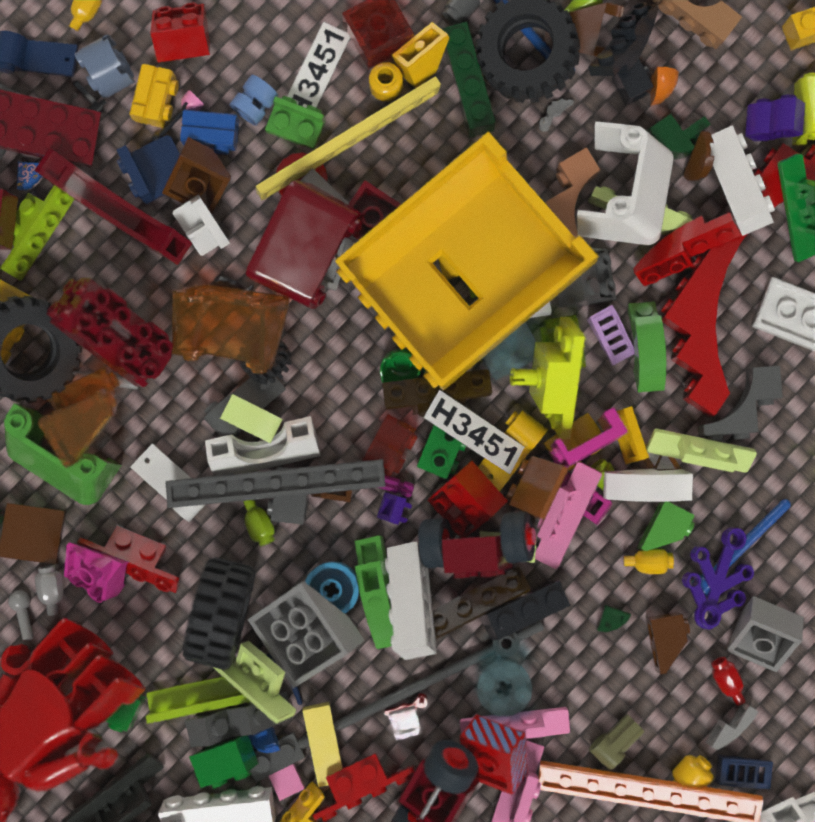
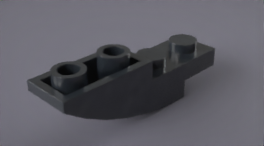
[588,2,658,76]

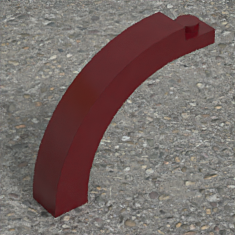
[34,148,192,265]

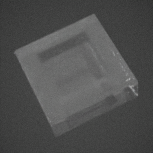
[388,705,423,741]

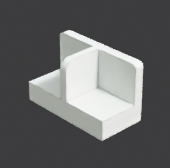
[172,195,230,256]

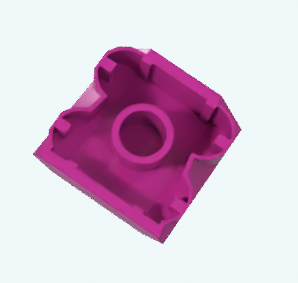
[64,542,129,603]

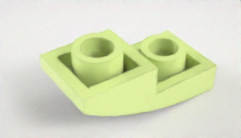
[220,394,283,443]

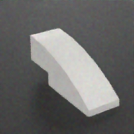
[603,468,693,502]

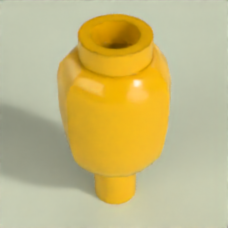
[69,0,102,31]
[623,548,674,574]

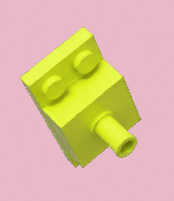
[510,317,585,439]

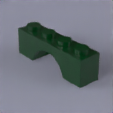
[442,22,496,138]

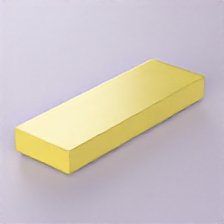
[303,702,343,787]

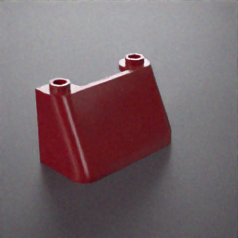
[246,180,364,309]

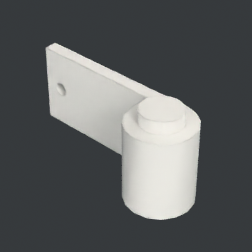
[131,443,205,522]

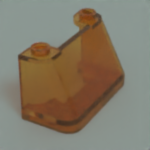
[172,285,289,373]
[38,366,120,468]

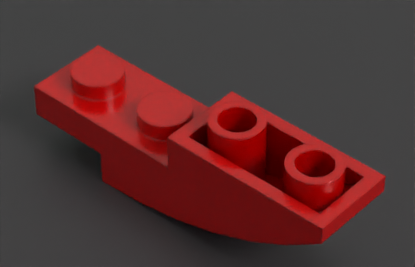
[633,212,741,286]

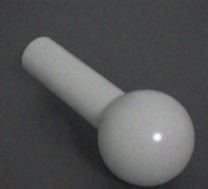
[8,590,34,641]

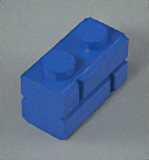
[180,109,239,155]

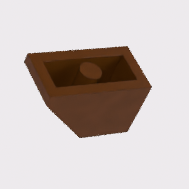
[645,612,690,674]

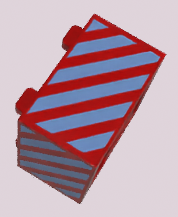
[460,715,528,795]

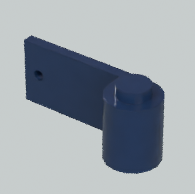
[0,30,79,77]

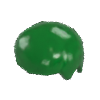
[379,348,421,383]

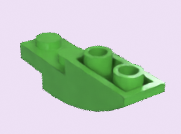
[355,535,394,649]

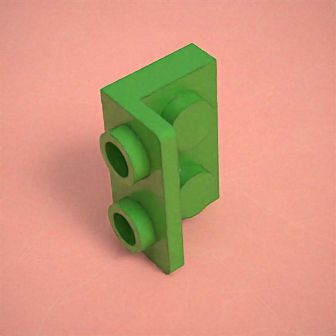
[265,96,326,150]

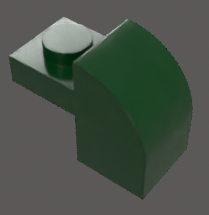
[647,114,711,160]

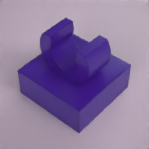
[377,492,412,525]

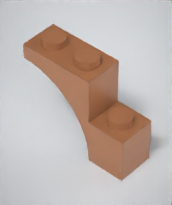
[545,147,600,238]

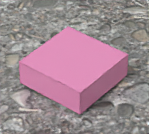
[269,764,305,801]

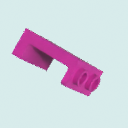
[549,407,628,468]

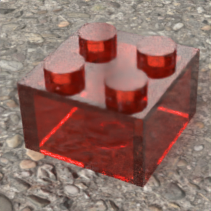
[342,0,414,69]

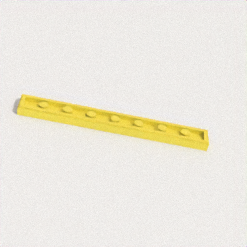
[256,76,441,200]

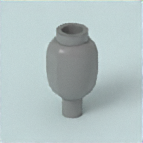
[35,565,63,616]

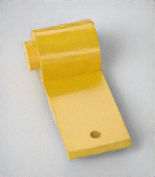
[478,410,548,491]

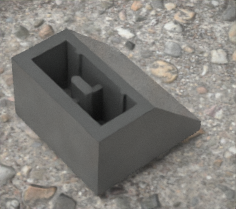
[558,248,617,307]

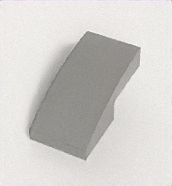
[706,703,759,750]

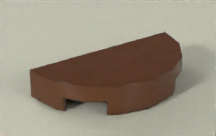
[683,131,714,181]

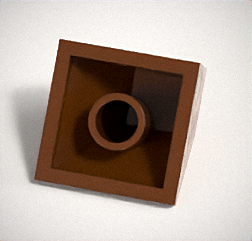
[162,137,231,215]

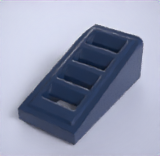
[715,754,773,789]

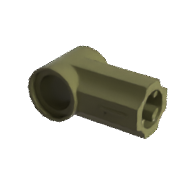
[589,714,645,771]

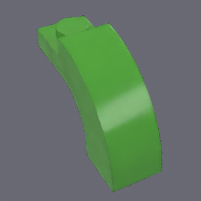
[628,301,666,392]

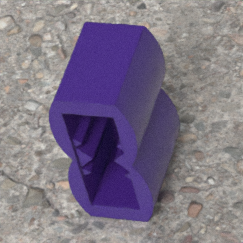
[745,94,805,141]

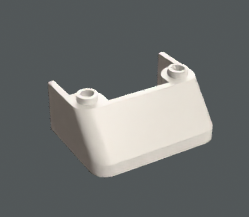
[577,121,673,245]

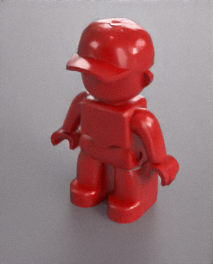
[0,618,146,822]

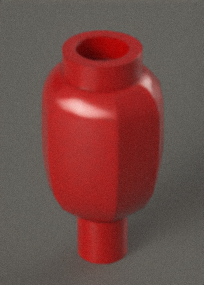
[711,657,746,706]

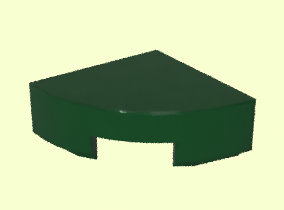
[596,604,631,632]

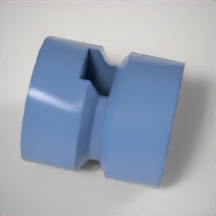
[229,74,279,126]

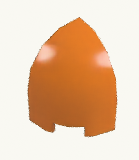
[650,67,679,106]

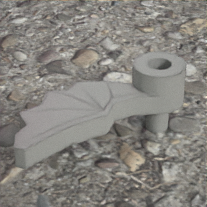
[539,98,574,132]

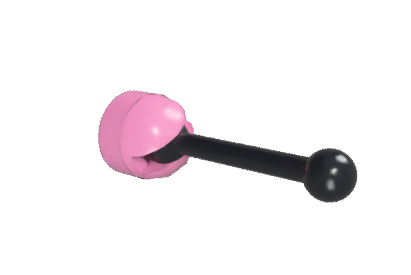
[152,90,204,141]

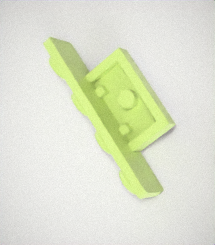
[646,429,757,473]
[214,641,296,723]

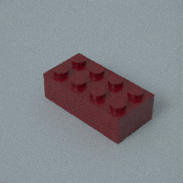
[0,90,101,168]

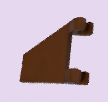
[543,2,625,57]

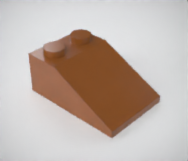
[505,456,569,520]

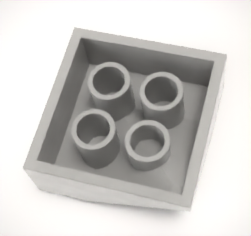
[248,581,365,688]

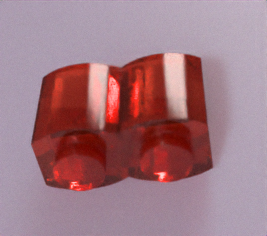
[362,414,418,476]

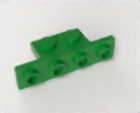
[778,154,815,262]

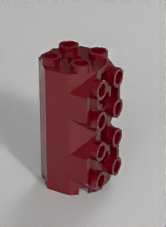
[47,278,173,388]

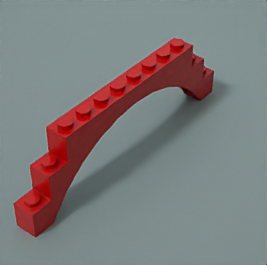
[660,143,815,417]

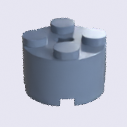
[75,34,136,98]

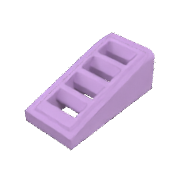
[587,305,634,366]

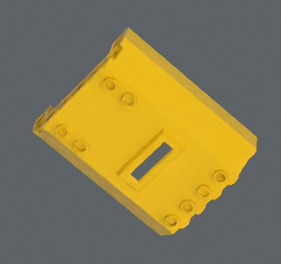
[335,132,598,391]

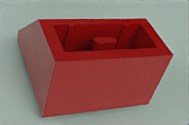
[150,2,210,62]
[427,461,508,539]

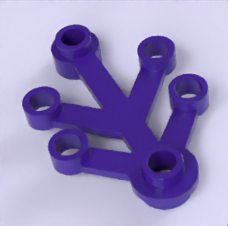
[682,528,754,630]

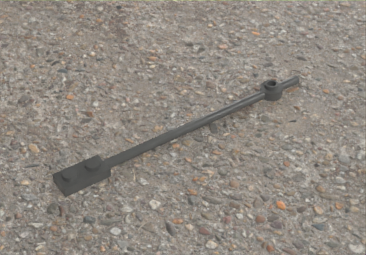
[250,621,544,782]

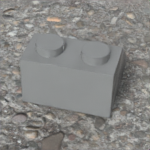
[726,596,804,672]

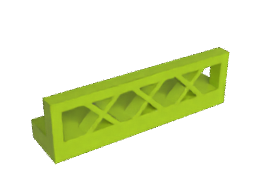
[146,676,251,724]

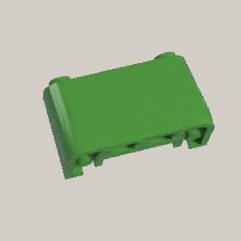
[4,403,122,505]

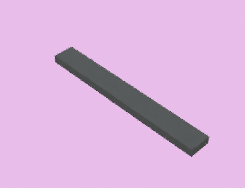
[165,459,386,508]

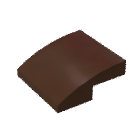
[0,503,66,564]

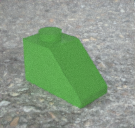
[637,501,695,551]

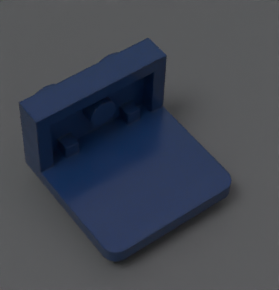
[116,135,180,204]

